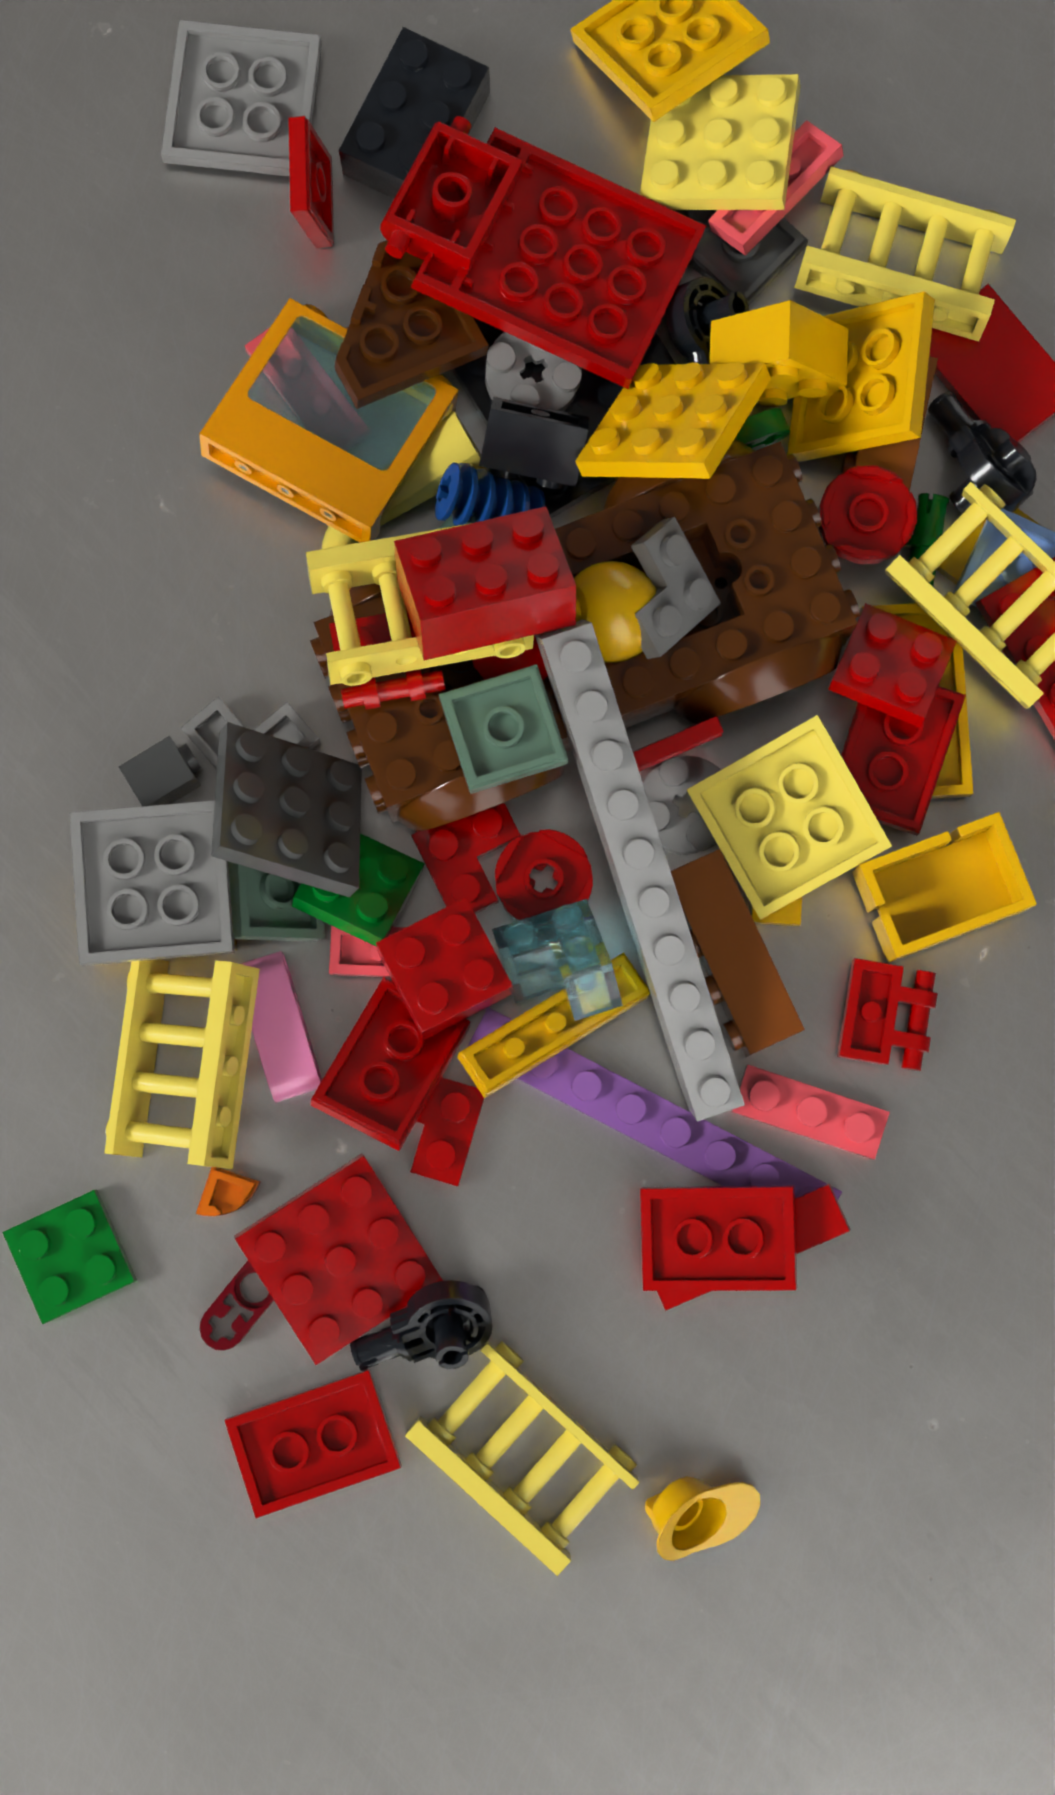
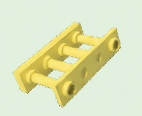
[794,166,1016,341]
[885,482,1055,709]
[306,523,534,686]
[104,959,260,1169]
[405,1340,640,1576]

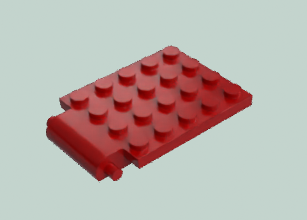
[380,116,706,389]

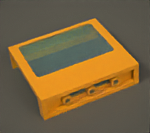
[199,298,458,543]

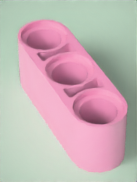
[240,951,322,1103]

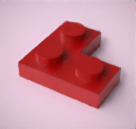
[411,803,521,914]
[410,1077,485,1186]

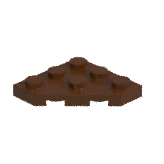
[334,240,489,409]

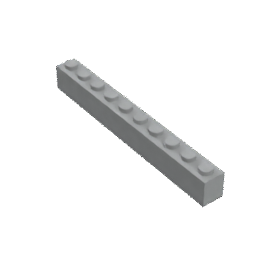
[535,619,745,1122]

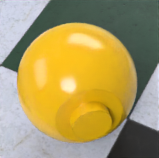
[574,561,657,663]

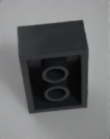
[339,27,490,198]

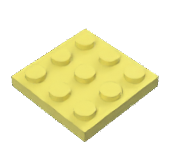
[640,74,801,210]
[687,715,892,920]

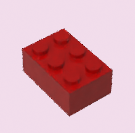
[394,506,576,661]

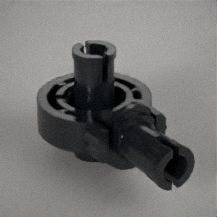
[666,277,750,364]
[928,391,1037,514]
[350,1280,493,1371]

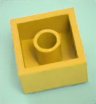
[710,300,848,407]

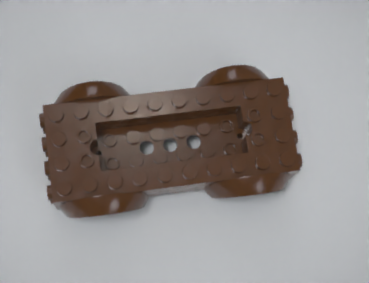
[310,438,860,832]

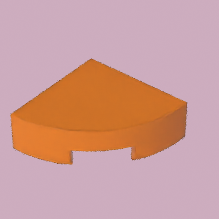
[196,1167,261,1216]

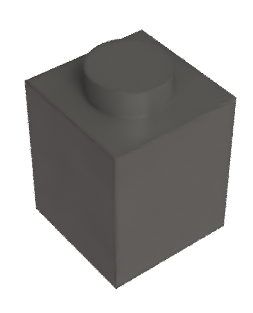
[119,736,202,806]

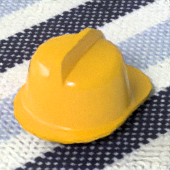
[644,1476,761,1561]

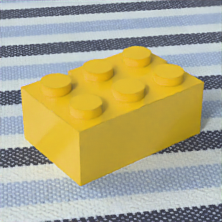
[852,812,1037,963]

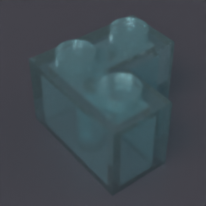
[492,899,623,1021]

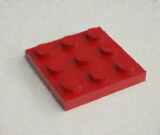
[234,1154,443,1365]

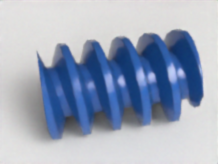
[435,462,545,526]

